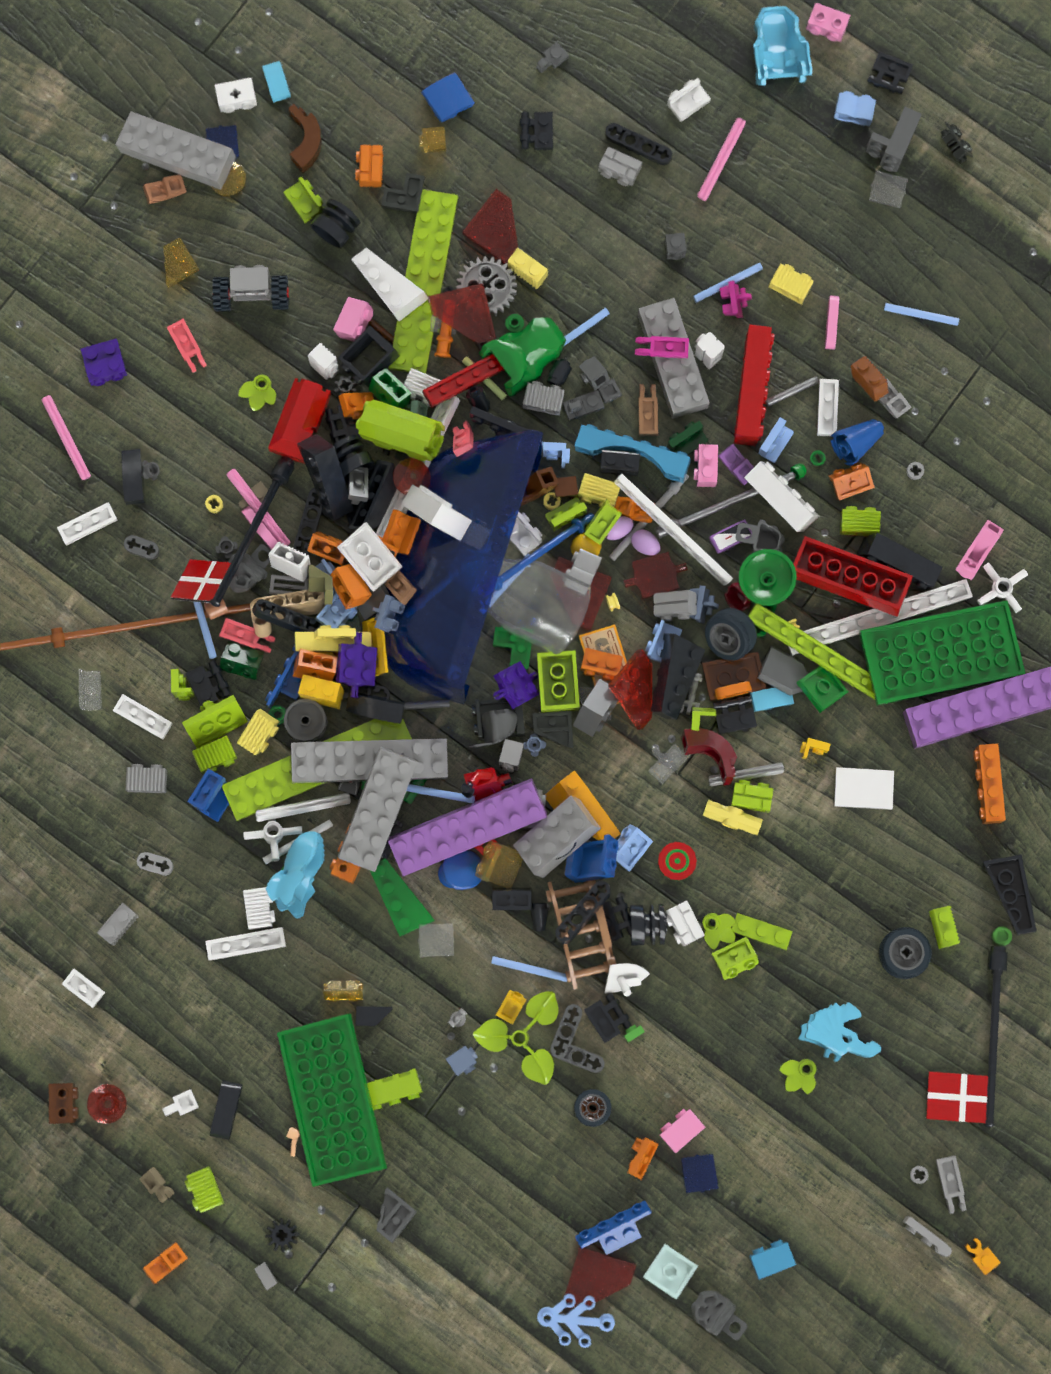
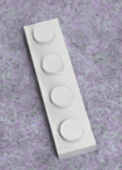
[206,927,286,961]

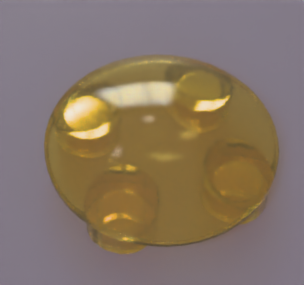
[211,161,246,197]

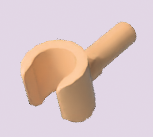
[287,1127,300,1156]

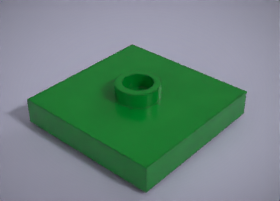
[797,666,849,713]

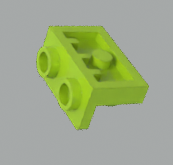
[284,177,324,223]
[545,497,587,531]
[171,669,195,701]
[712,937,759,980]

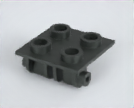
[941,122,973,163]

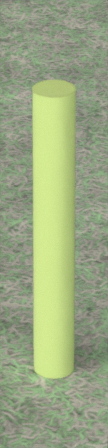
[462,356,507,400]

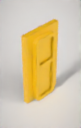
[362,618,388,677]

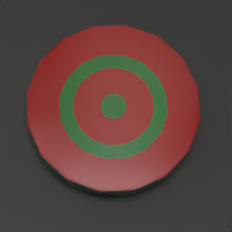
[658,842,697,881]

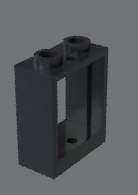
[338,326,400,387]

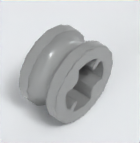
[907,462,924,480]
[910,1166,928,1184]

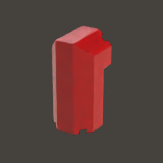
[268,378,331,464]

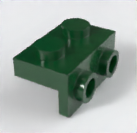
[667,421,708,455]
[220,641,264,680]

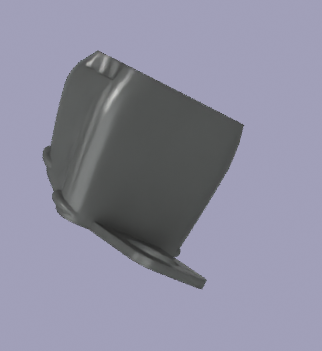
[735,520,785,554]
[228,544,271,593]
[469,709,517,748]
[691,1291,747,1340]

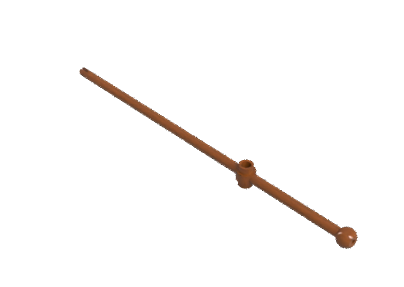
[0,603,251,651]

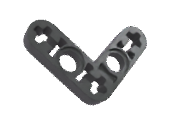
[550,1004,604,1073]

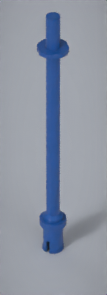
[477,513,594,598]

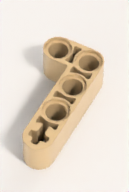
[250,590,326,638]

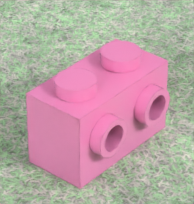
[806,3,850,42]
[333,297,374,342]
[694,444,718,487]
[660,1109,705,1153]

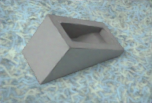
[255,1262,278,1290]

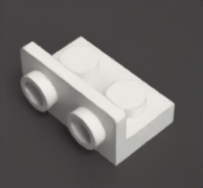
[667,78,711,122]
[500,511,542,557]

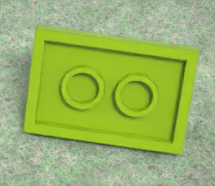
[182,695,248,748]

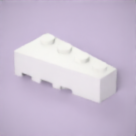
[352,248,429,321]
[744,461,819,532]
[401,484,472,541]

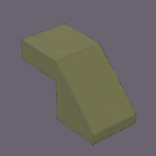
[308,565,333,604]

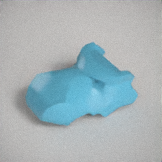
[753,6,812,86]
[266,831,325,919]

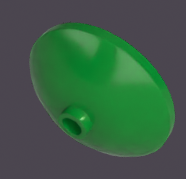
[739,549,797,606]

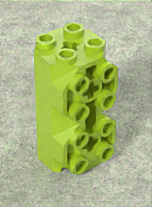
[356,399,445,461]

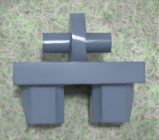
[689,585,719,624]
[372,595,405,633]

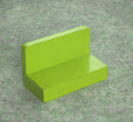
[584,499,622,545]
[691,707,716,731]

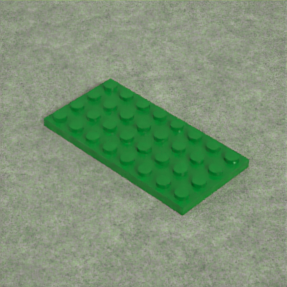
[859,600,1026,706]
[277,1013,387,1187]

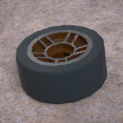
[574,1089,611,1127]

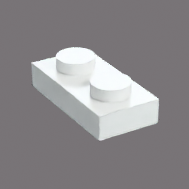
[62,969,106,1008]

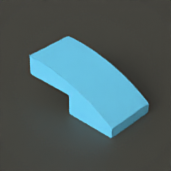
[262,61,291,102]
[750,688,794,712]

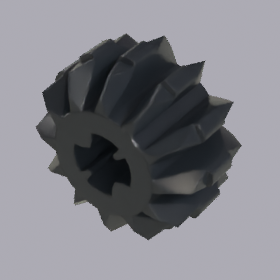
[265,1218,300,1252]

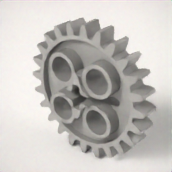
[456,256,517,317]

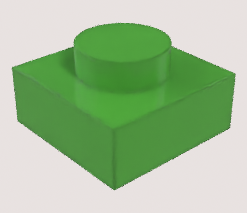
[623,1025,645,1043]

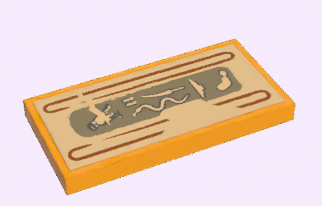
[578,624,638,704]

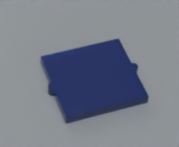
[206,125,239,158]
[681,1154,718,1193]

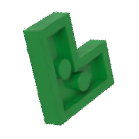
[493,627,533,670]

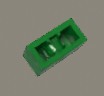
[368,368,412,409]

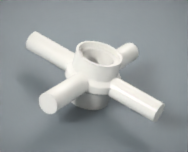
[977,562,1028,613]
[244,806,302,861]

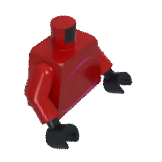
[461,767,512,802]

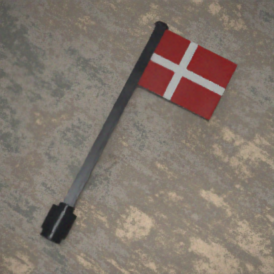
[171,456,295,607]
[926,946,1008,1128]

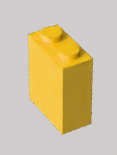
[298,674,344,710]

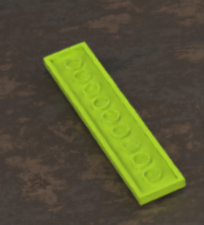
[389,190,458,374]
[222,719,412,821]

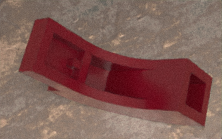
[681,728,737,785]

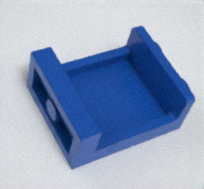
[187,769,229,822]
[565,834,619,883]

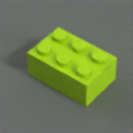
[537,650,580,713]

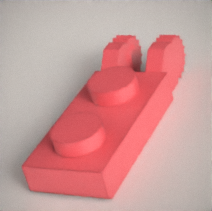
[167,319,207,373]
[453,421,474,457]
[219,618,276,653]

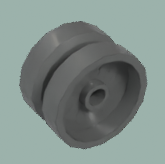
[284,699,328,743]

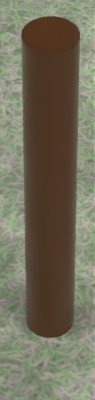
[368,318,394,345]

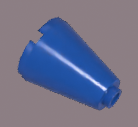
[831,419,884,466]

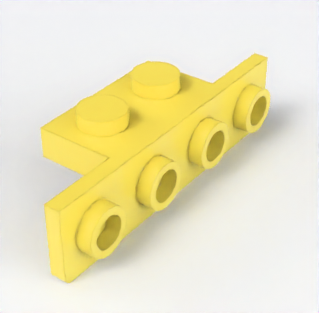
[295,625,372,652]

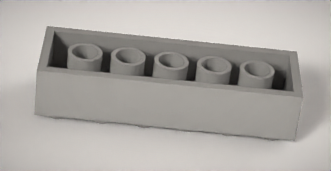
[116,111,236,190]
[638,298,709,419]
[338,747,417,872]

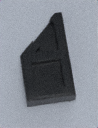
[356,1006,393,1026]

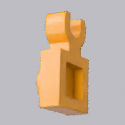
[965,1238,1001,1275]

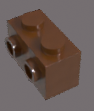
[49,1083,79,1124]

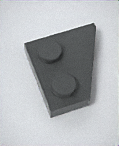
[376,1188,417,1243]

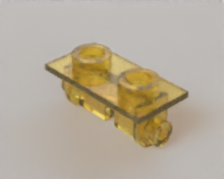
[323,981,363,1001]

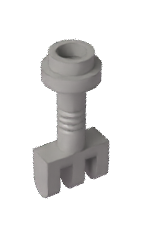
[680,673,703,715]
[448,1008,467,1028]

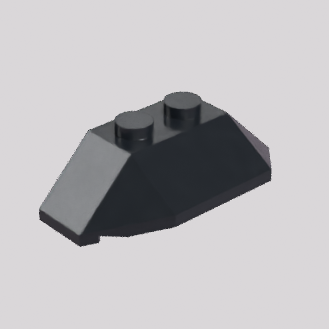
[347,460,397,531]

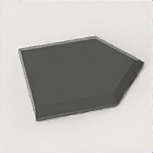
[757,645,809,696]

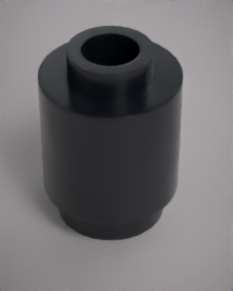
[547,359,572,387]
[466,386,490,412]

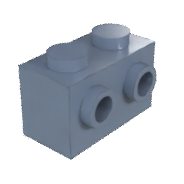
[446,1046,478,1076]

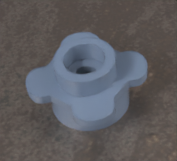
[523,734,546,757]

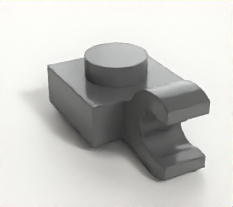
[536,42,569,73]

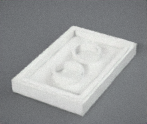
[337,522,403,592]
[834,767,894,810]

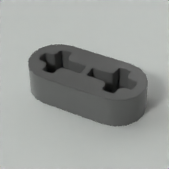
[124,535,160,560]

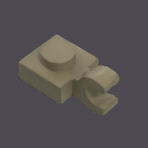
[238,481,268,510]
[140,1167,174,1203]

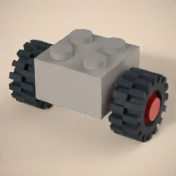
[212,265,289,311]

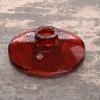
[393,458,431,495]
[87,1084,127,1124]

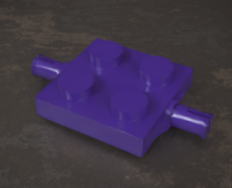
[336,632,377,698]
[493,661,539,709]

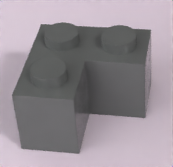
[573,679,619,737]

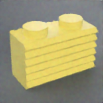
[508,248,548,289]
[769,264,814,305]
[578,473,620,507]
[237,709,279,755]

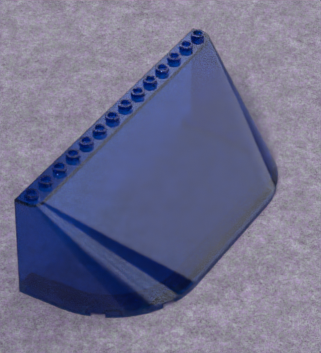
[374,429,543,704]

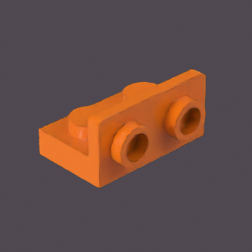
[338,392,374,419]
[829,462,875,500]
[382,509,421,555]
[580,648,623,681]

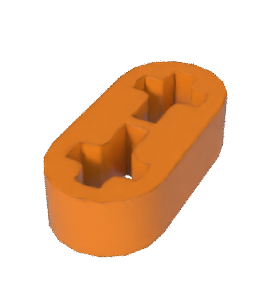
[715,681,752,700]

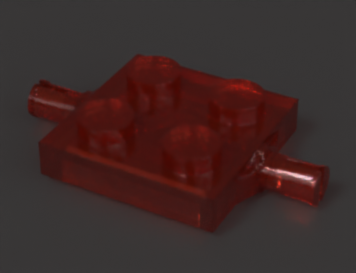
[623,552,688,599]

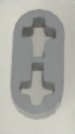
[137,852,174,876]

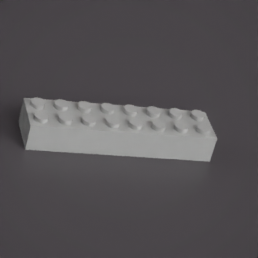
[291,738,448,783]

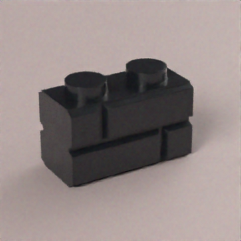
[600,450,640,476]

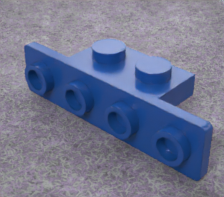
[265,645,302,709]
[575,1201,651,1255]

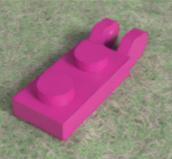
[635,336,689,359]

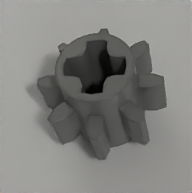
[334,376,357,395]

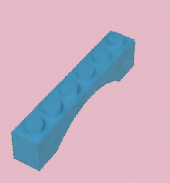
[575,424,690,483]

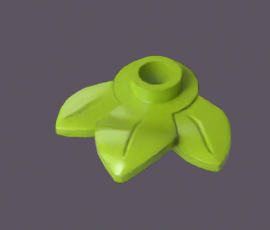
[239,375,276,411]
[702,913,736,950]
[779,1059,816,1094]

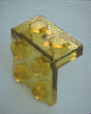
[475,840,523,888]

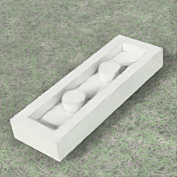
[817,379,839,436]
[57,502,117,546]
[113,694,173,740]

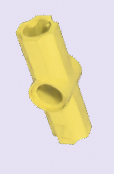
[703,800,763,835]

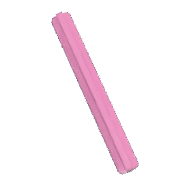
[698,118,746,201]
[42,395,91,480]
[227,469,290,546]

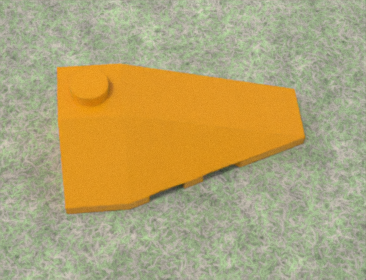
[545,770,621,841]

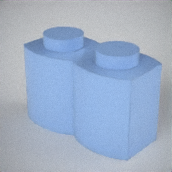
[834,91,876,126]

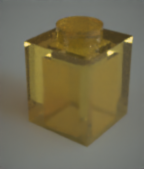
[419,127,446,153]

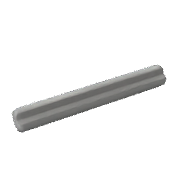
[708,763,784,787]

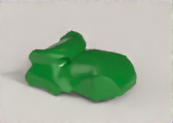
[479,317,566,397]

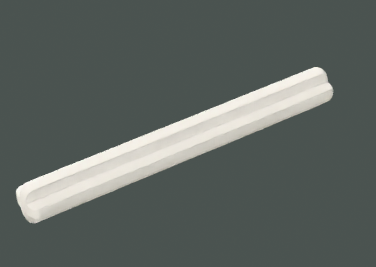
[255,793,351,822]

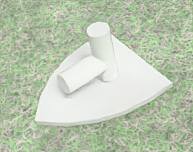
[604,963,650,996]

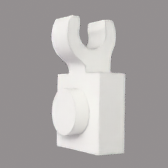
[162,1089,199,1116]

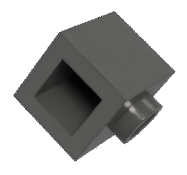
[664,233,686,260]
[579,356,610,391]

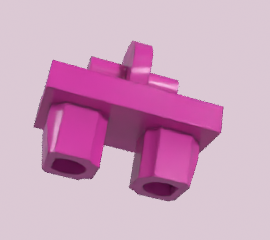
[720,280,752,318]

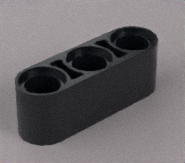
[210,1080,242,1140]

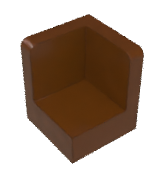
[554,476,578,499]

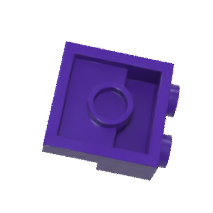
[81,338,127,386]

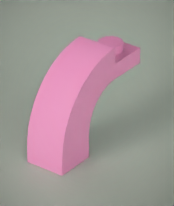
[956,520,1004,580]

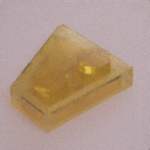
[164,237,199,288]

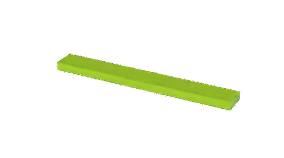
[748,603,875,700]

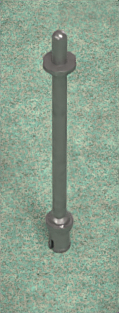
[655,472,796,539]

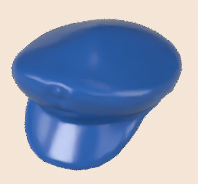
[438,850,484,890]

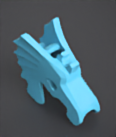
[798,1002,881,1062]

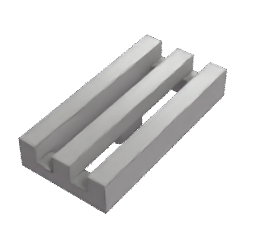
[269,574,308,595]

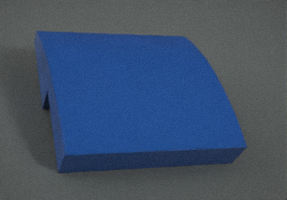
[421,73,475,122]

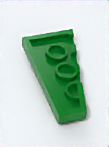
[370,858,435,937]

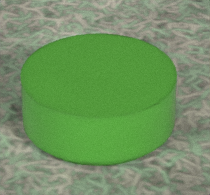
[992,926,1012,946]

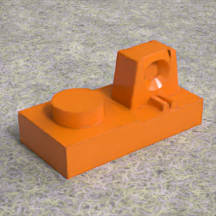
[627,1137,659,1180]

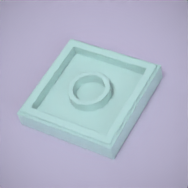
[643,1244,698,1299]

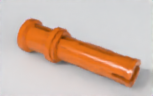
[434,300,456,358]

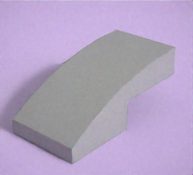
[879,379,911,419]

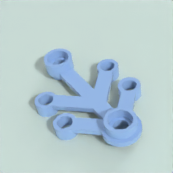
[537,1294,615,1348]

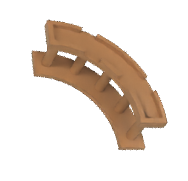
[546,880,616,989]

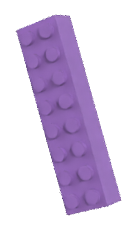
[903,667,1051,749]
[388,778,547,876]

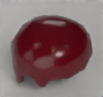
[724,582,752,611]

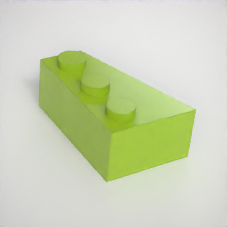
[367,1069,423,1111]

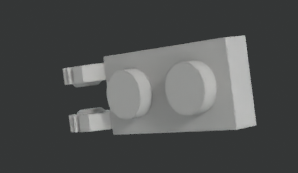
[936,1155,966,1214]
[902,1216,952,1257]

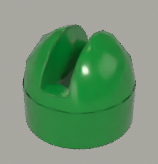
[810,450,826,466]
[790,463,807,480]

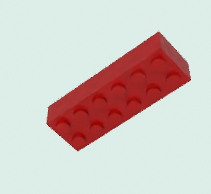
[733,324,774,446]
[793,536,913,617]

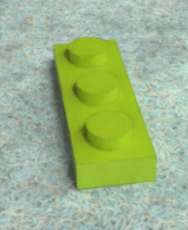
[732,913,793,950]

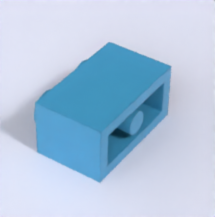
[749,1240,796,1279]

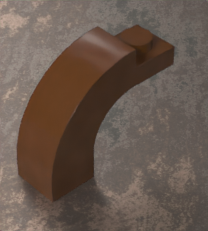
[288,104,322,173]
[490,467,559,512]

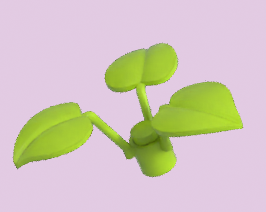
[473,991,559,1085]

